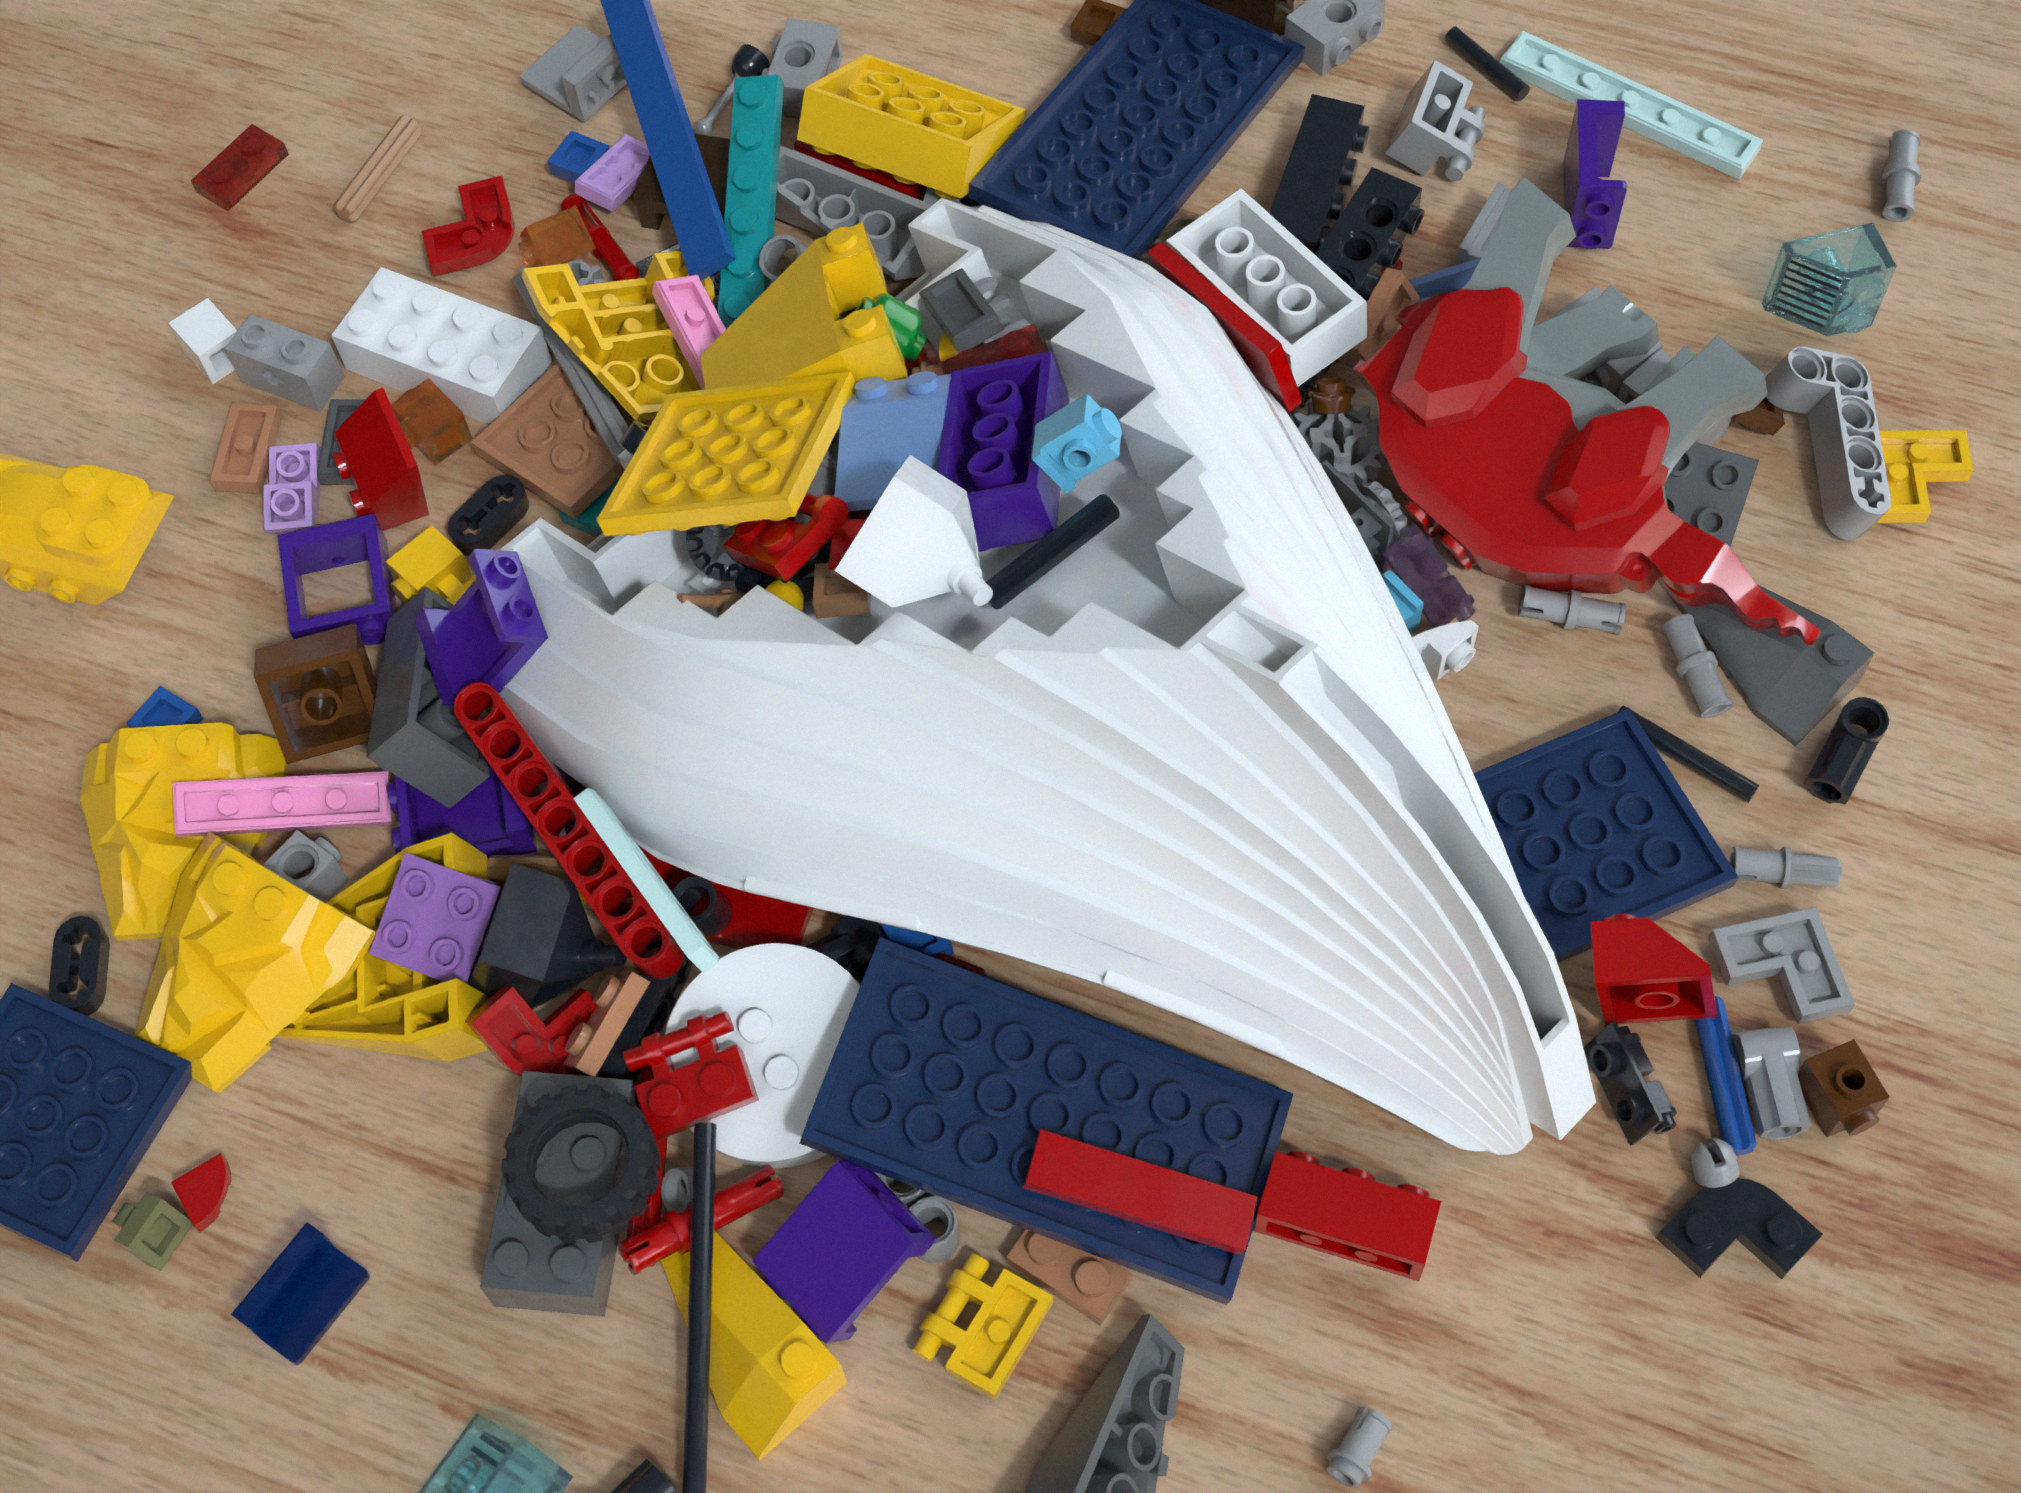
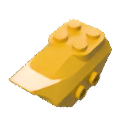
[0,452,174,605]

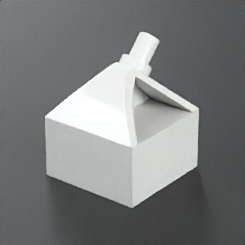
[835,455,993,608]

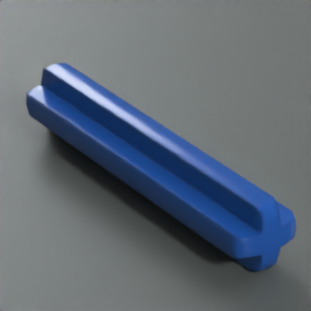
[1694,996,1757,1156]

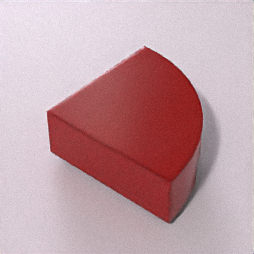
[171,1153,232,1232]

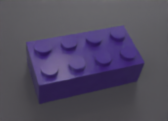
[936,351,1069,552]

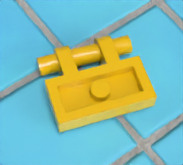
[911,1253,1054,1401]

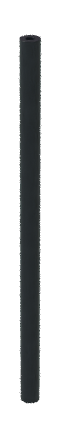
[682,1123,717,1493]

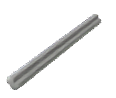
[514,266,628,463]

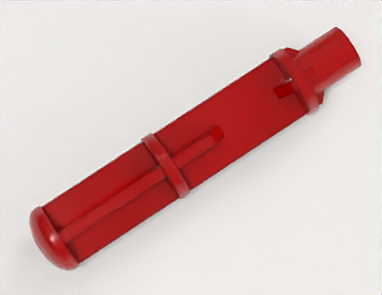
[560,194,639,281]

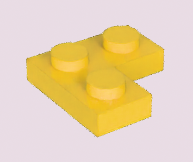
[1876,430,1974,523]

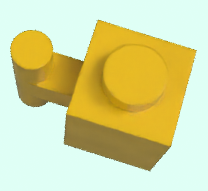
[386,525,476,605]

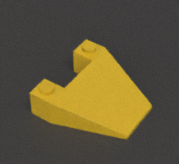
[700,222,908,389]
[276,833,491,1062]

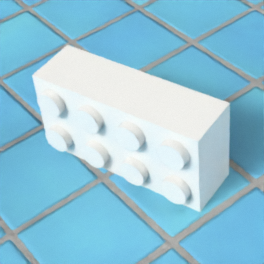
[1166,189,1367,387]
[331,267,552,425]

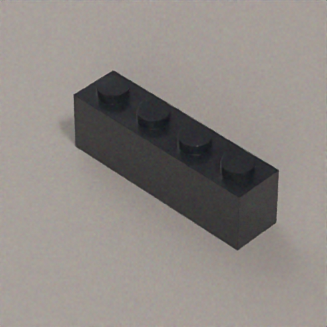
[1269,94,1370,254]

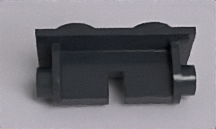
[1583,1021,1677,1146]

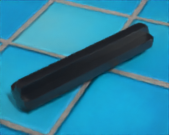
[986,494,1120,610]

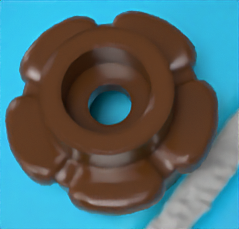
[1307,377,1355,414]

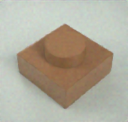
[813,563,871,619]

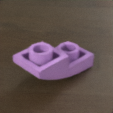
[263,443,321,533]

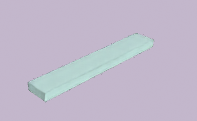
[1501,31,1763,180]

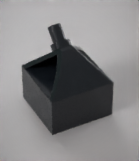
[468,863,627,1010]

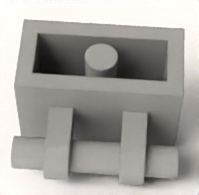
[1385,60,1485,181]

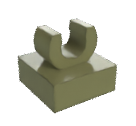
[112,1192,193,1271]

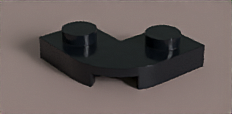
[1656,1178,1823,1279]

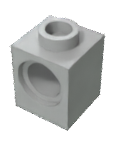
[263,830,348,903]

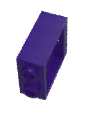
[277,513,397,645]

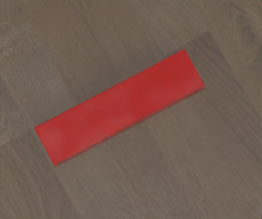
[1023,1129,1258,1255]

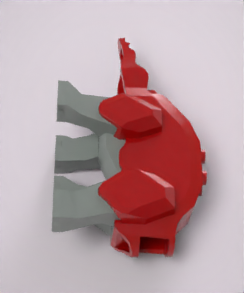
[1352,177,1821,646]

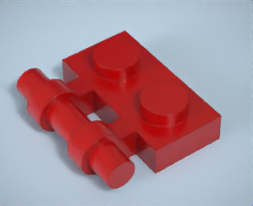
[623,1010,759,1141]

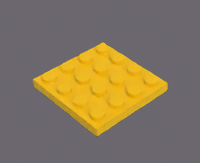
[596,371,856,536]

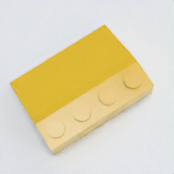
[797,53,1026,199]

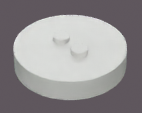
[665,943,860,1168]

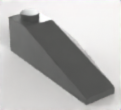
[1669,585,1875,747]
[1024,1314,1185,1493]

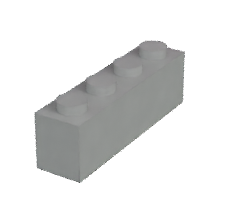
[775,145,932,280]

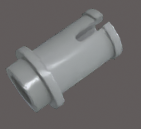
[1327,1407,1392,1488]

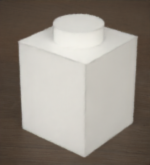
[169,298,237,384]

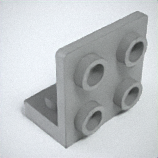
[521,25,627,122]

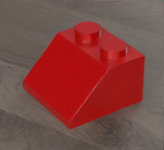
[331,388,429,531]
[1591,914,1717,1025]

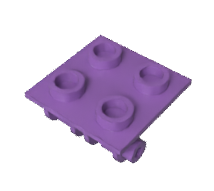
[369,853,502,984]

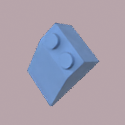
[834,371,951,511]

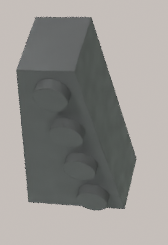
[366,587,490,809]

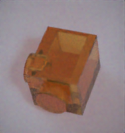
[518,206,596,268]
[391,378,473,466]

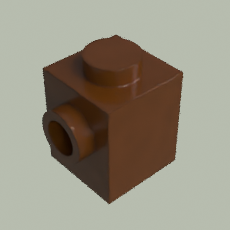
[1798,1039,1890,1137]

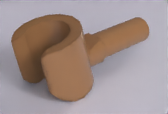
[676,588,745,617]

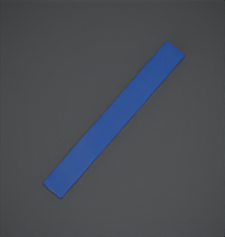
[600,0,736,281]

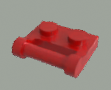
[723,493,849,582]

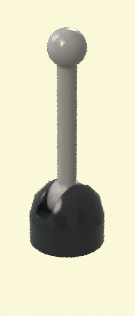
[695,44,770,136]

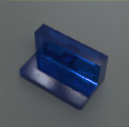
[231,1222,370,1365]

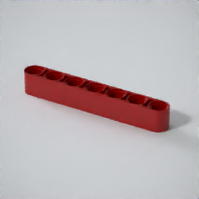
[454,682,684,979]

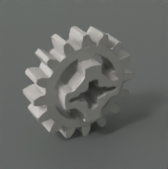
[1293,399,1388,488]

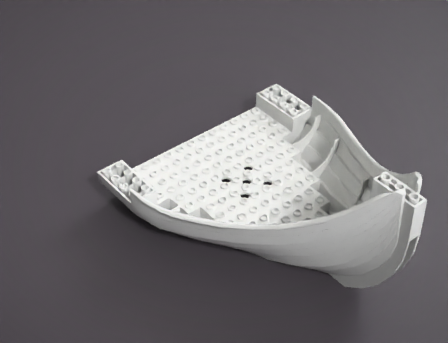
[484,198,1596,1156]

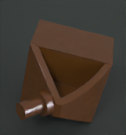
[254,623,378,764]

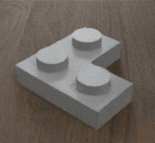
[1709,907,1855,1024]

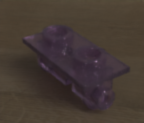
[1382,523,1476,628]

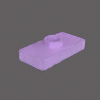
[575,134,650,212]

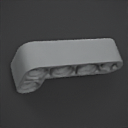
[1765,346,1891,540]

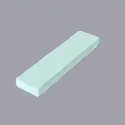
[573,787,719,973]

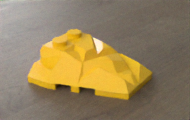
[521,250,715,421]
[80,722,289,941]
[134,831,376,1094]

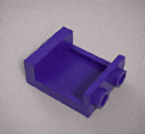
[1563,99,1627,249]
[414,549,548,706]
[387,744,538,859]
[752,1160,937,1344]

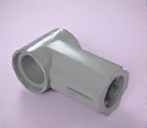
[1731,1026,1811,1141]

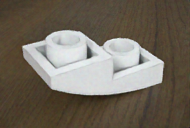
[1412,620,1479,681]

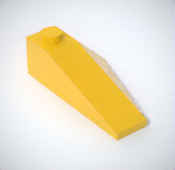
[661,1231,847,1461]

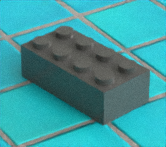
[480,1071,639,1317]

